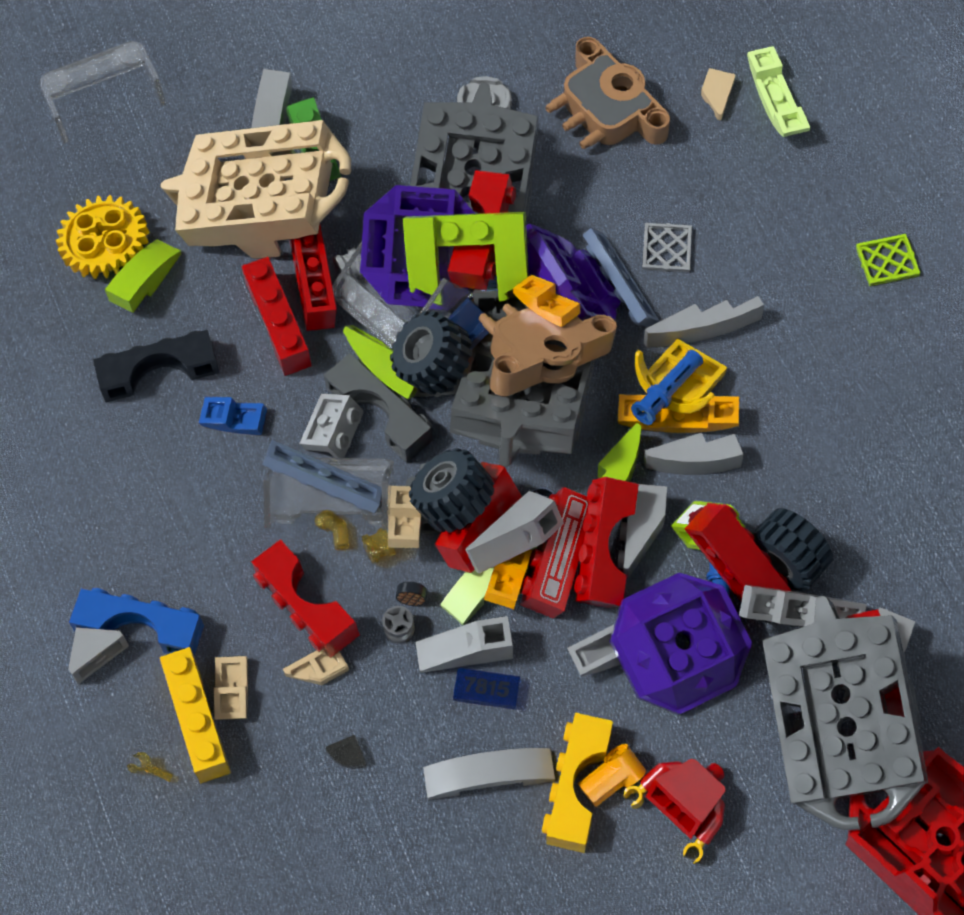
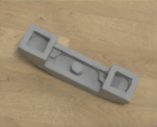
[423,748,555,800]

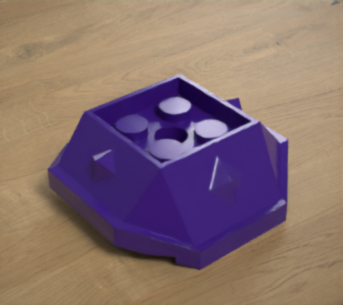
[360,185,475,309]
[526,223,621,321]
[610,572,752,715]

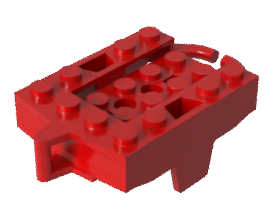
[845,746,964,915]

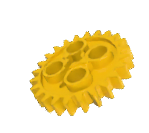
[56,195,149,279]

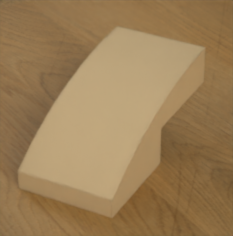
[388,486,421,548]
[214,656,248,720]

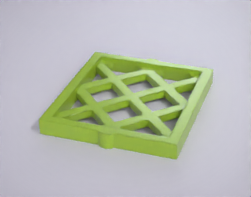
[856,234,920,286]

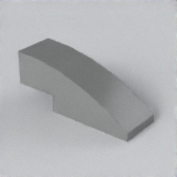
[251,69,293,128]
[644,432,743,475]
[567,625,621,677]

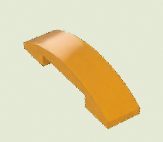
[618,394,739,433]

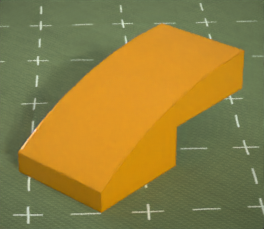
[513,275,580,327]
[484,549,532,609]

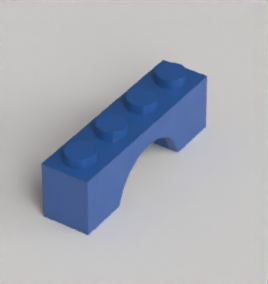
[69,588,204,656]

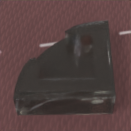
[325,735,367,769]

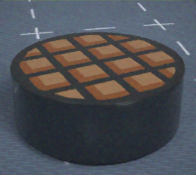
[396,581,428,606]

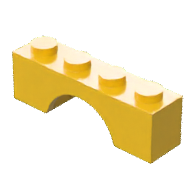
[159,647,231,784]
[542,713,613,853]

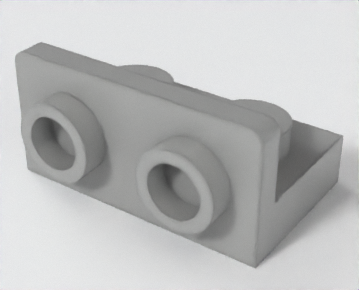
[299,393,363,461]

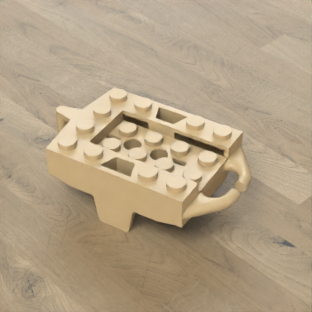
[161,120,351,259]

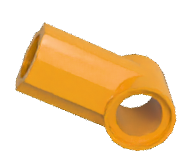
[577,744,646,807]

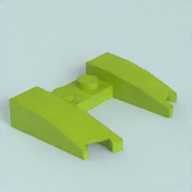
[403,212,529,303]

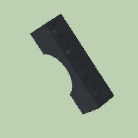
[93,330,219,403]

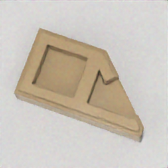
[701,68,735,120]
[283,650,349,685]

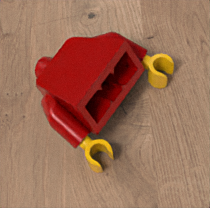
[624,759,726,864]

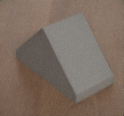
[68,628,129,684]

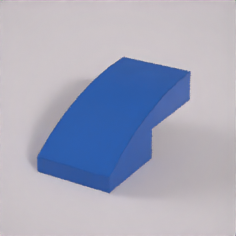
[199,397,267,435]

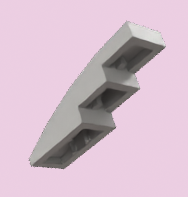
[644,296,764,348]
[739,585,867,627]

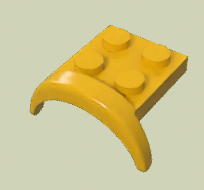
[635,338,727,414]

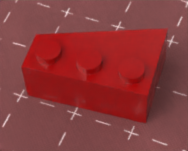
[435,462,522,573]

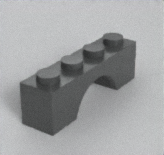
[324,353,433,463]

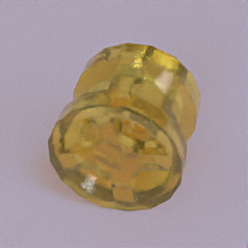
[361,527,396,564]

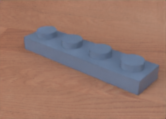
[583,228,660,327]
[262,440,383,513]

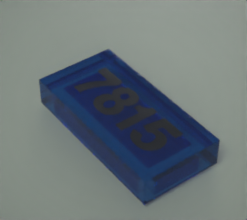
[453,668,520,710]

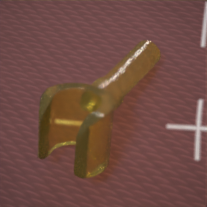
[127,752,173,782]

